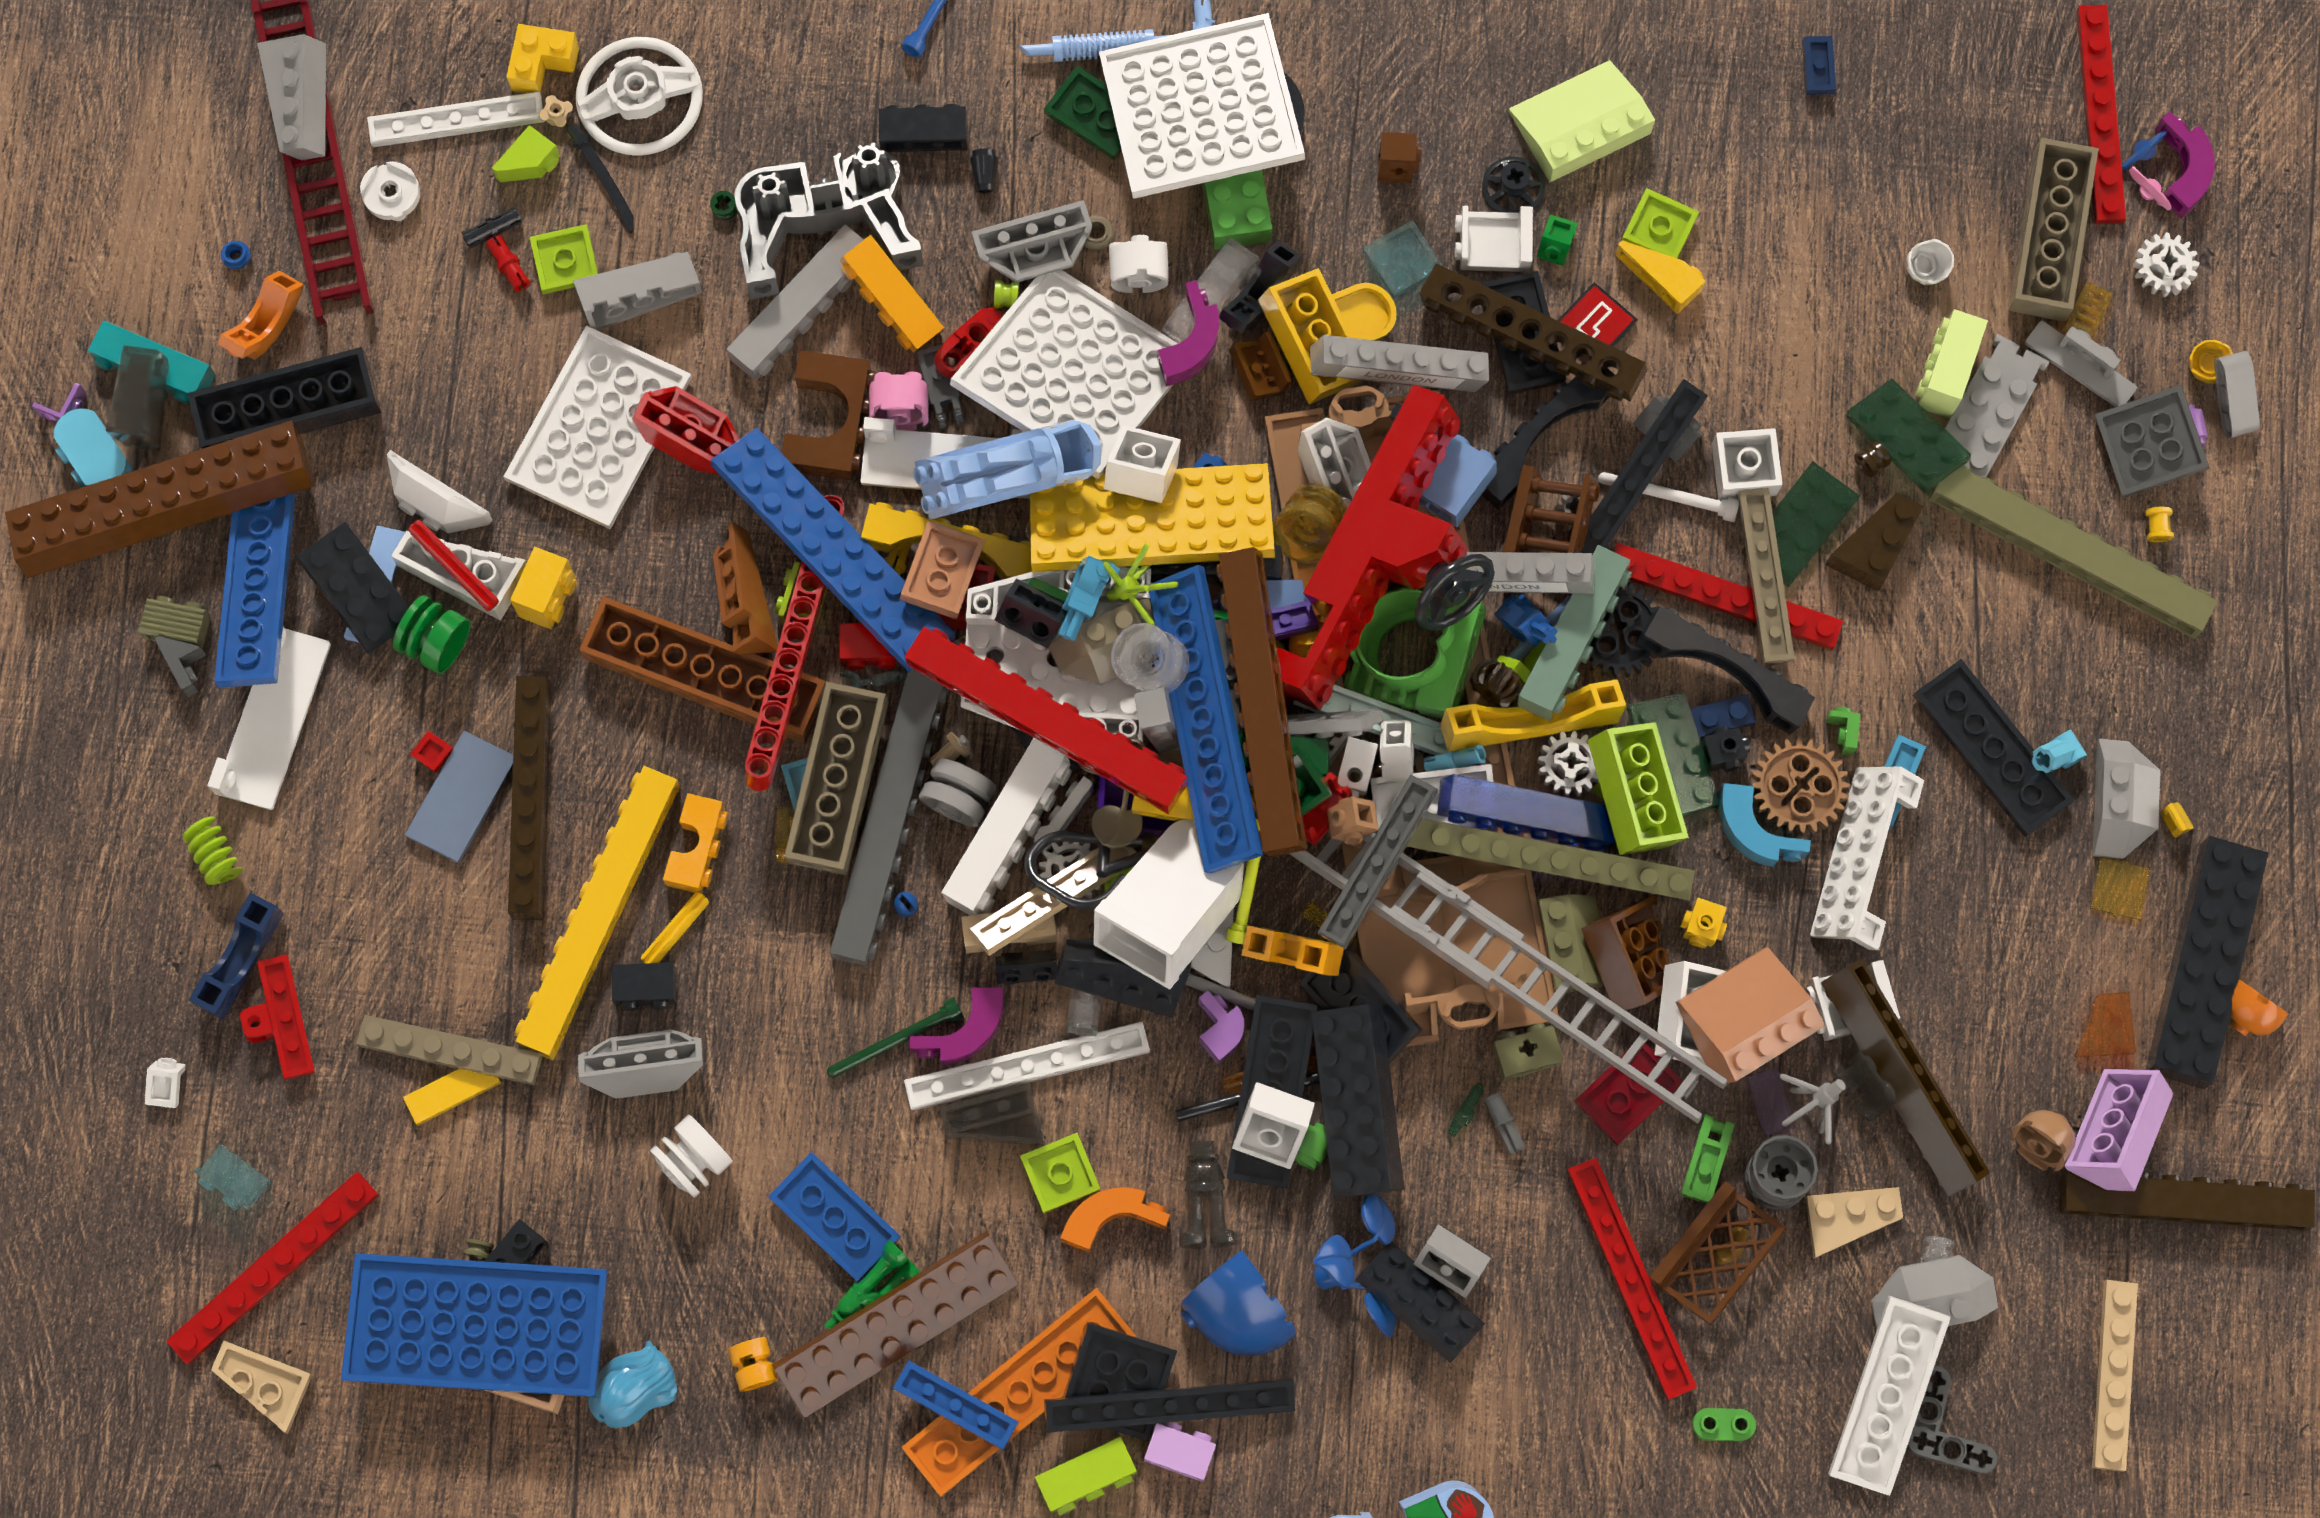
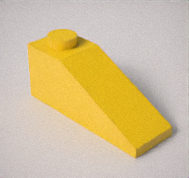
[1615,240,1706,314]

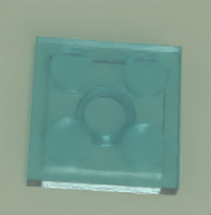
[1363,220,1443,299]

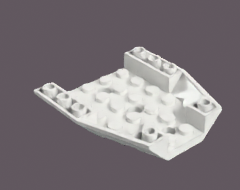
[961,567,1151,743]

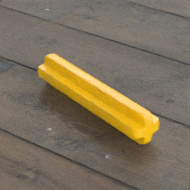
[640,892,709,963]

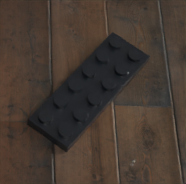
[1912,659,2074,837]
[1226,995,1317,1189]

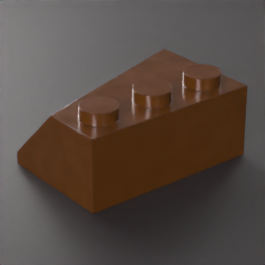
[1581,894,1670,1011]

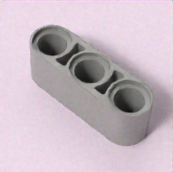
[2214,351,2260,438]

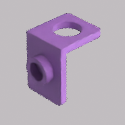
[32,383,87,423]

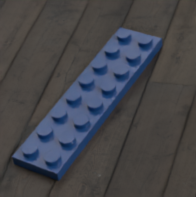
[214,492,296,688]

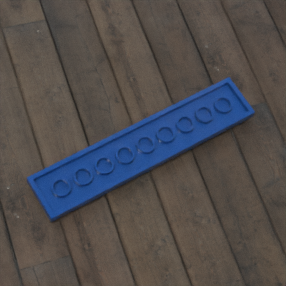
[711,427,955,672]
[1149,565,1263,873]

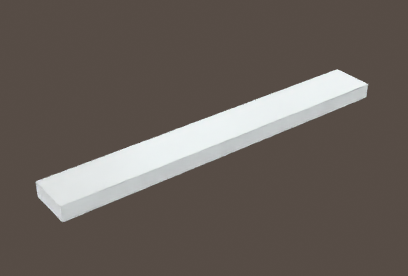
[904,1021,1150,1111]

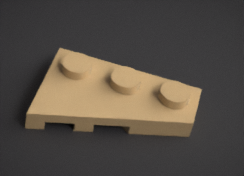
[1805,1187,1903,1259]
[211,1341,313,1434]

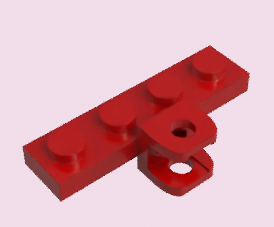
[240,954,315,1081]

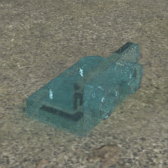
[193,1144,271,1211]

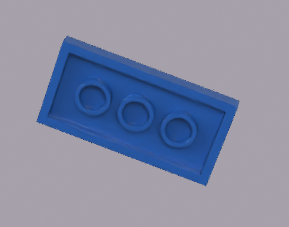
[768,1152,901,1283]

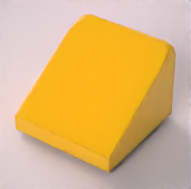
[2160,802,2194,838]

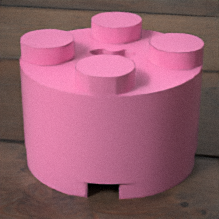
[869,372,928,431]

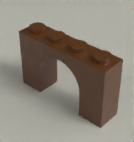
[781,350,875,481]

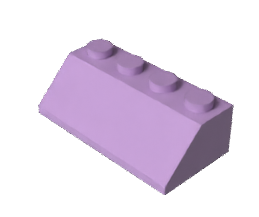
[2065,1069,2174,1191]

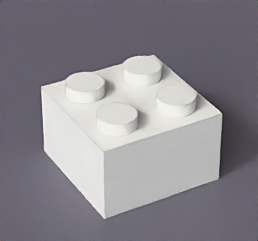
[1104,425,1181,503]
[1711,428,1783,500]

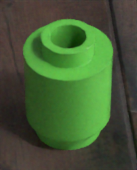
[1294,1122,1328,1171]

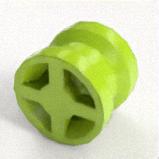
[994,280,1020,309]

